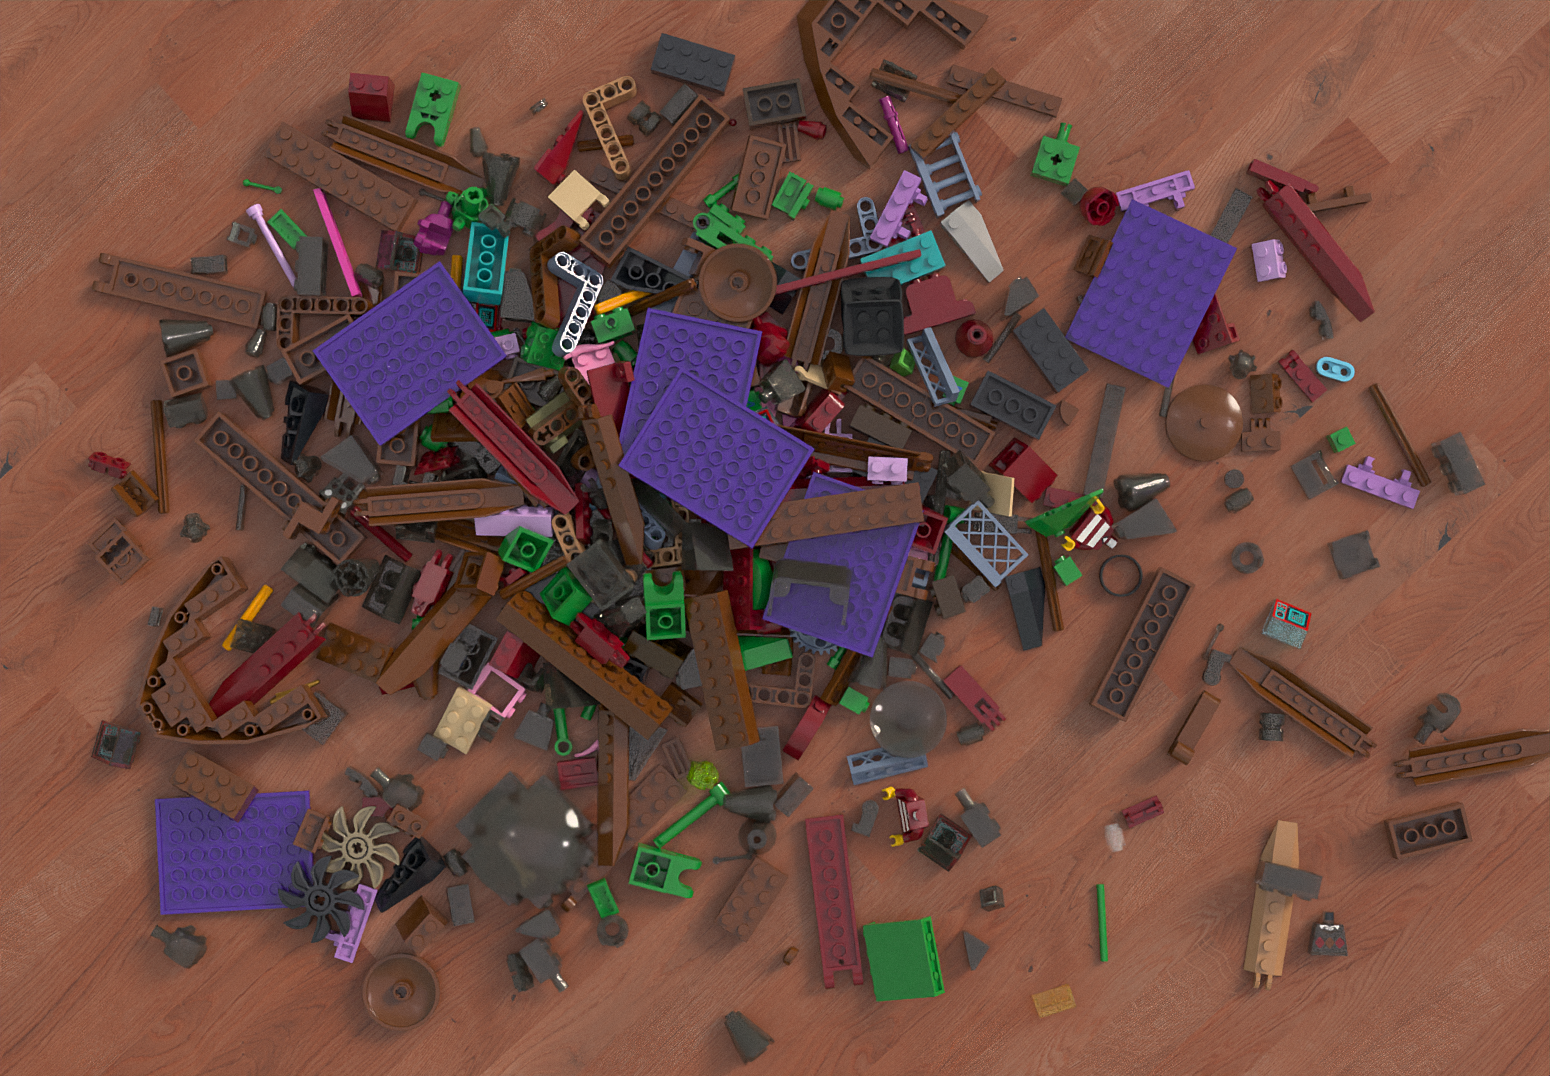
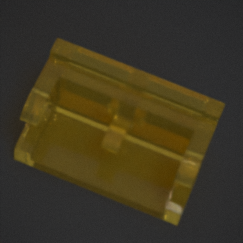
[1032,984,1076,1018]

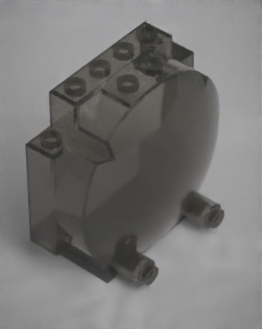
[455,771,597,909]

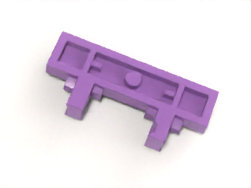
[870,170,928,248]
[1116,170,1195,212]
[1340,456,1420,509]
[325,883,378,963]

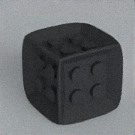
[841,277,904,356]

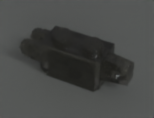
[963,512,1032,534]

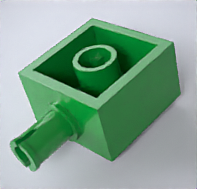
[1030,122,1080,187]
[591,307,637,344]

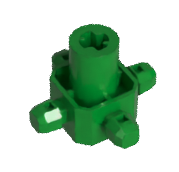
[445,187,495,232]

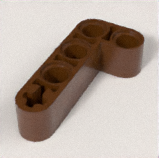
[527,378,592,445]
[1167,690,1221,765]

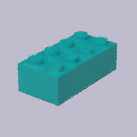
[463,222,510,305]
[859,231,946,286]

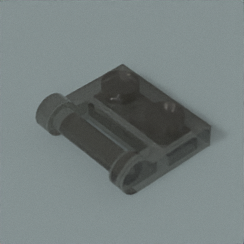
[1290,450,1339,500]

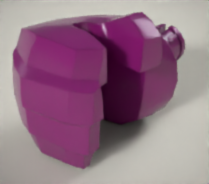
[413,201,454,256]

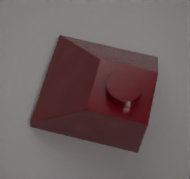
[912,506,948,554]

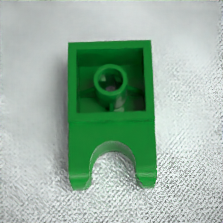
[405,72,461,147]
[643,571,686,640]
[628,842,702,898]

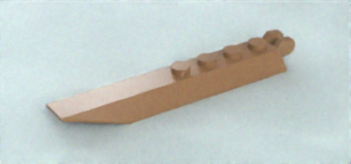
[1243,820,1299,990]

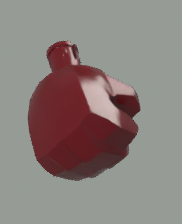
[751,315,790,365]

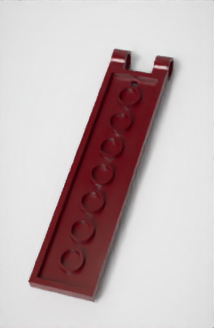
[805,814,863,989]

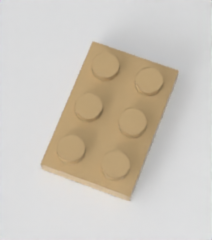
[433,686,493,754]

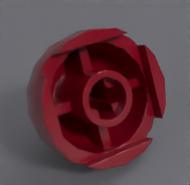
[1079,186,1119,226]

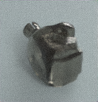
[1414,693,1462,745]
[370,767,424,812]
[150,925,207,969]

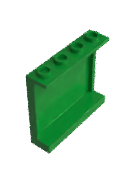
[863,916,945,1002]

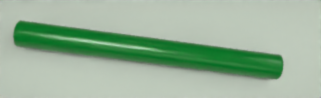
[1096,884,1108,962]

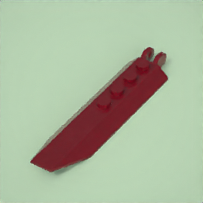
[1256,180,1375,323]
[447,380,579,515]
[209,612,326,718]

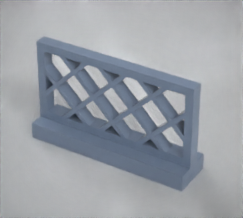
[944,499,1028,587]

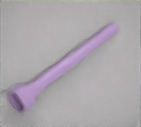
[246,204,300,288]

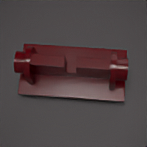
[88,452,131,479]
[1122,795,1164,828]

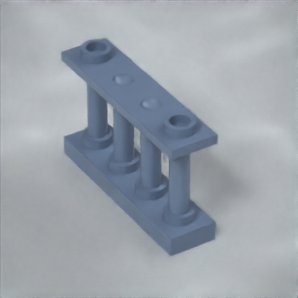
[909,132,982,218]

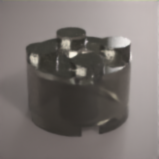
[502,198,547,238]

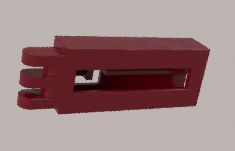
[1246,159,1319,195]
[943,665,1006,732]

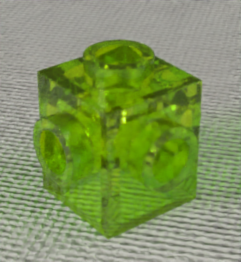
[687,761,719,790]

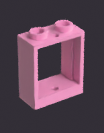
[467,662,527,720]

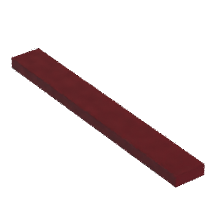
[775,249,922,295]

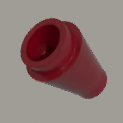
[797,120,827,141]

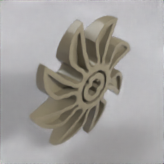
[321,806,400,889]

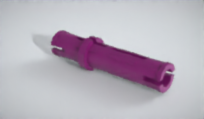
[879,96,910,154]

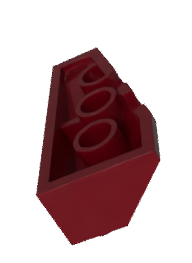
[533,110,585,187]

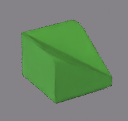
[890,348,915,377]

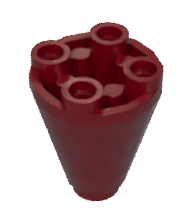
[955,319,993,358]

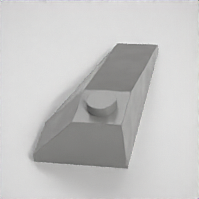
[940,200,1004,283]

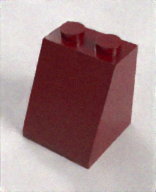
[348,73,395,122]
[989,437,1058,503]
[489,630,541,682]

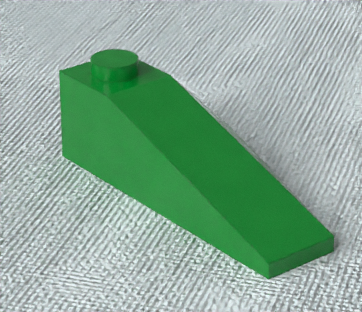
[1025,489,1103,537]
[737,635,793,671]

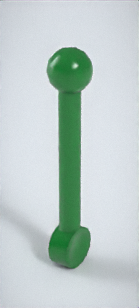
[243,179,282,194]

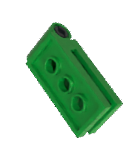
[693,213,774,262]

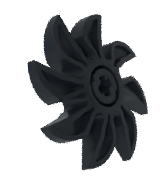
[278,856,365,943]

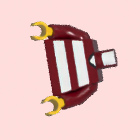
[1061,499,1118,551]
[882,787,929,847]

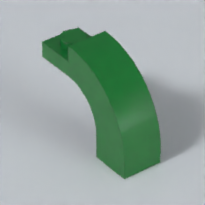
[753,549,774,610]

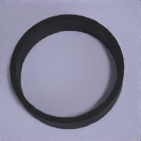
[1099,554,1143,597]

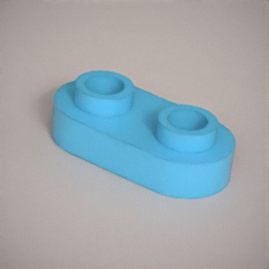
[1316,357,1355,382]

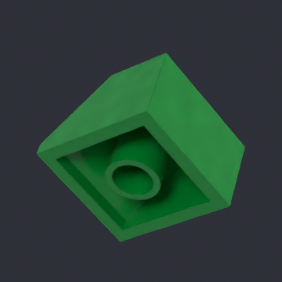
[498,526,554,572]
[539,567,593,626]

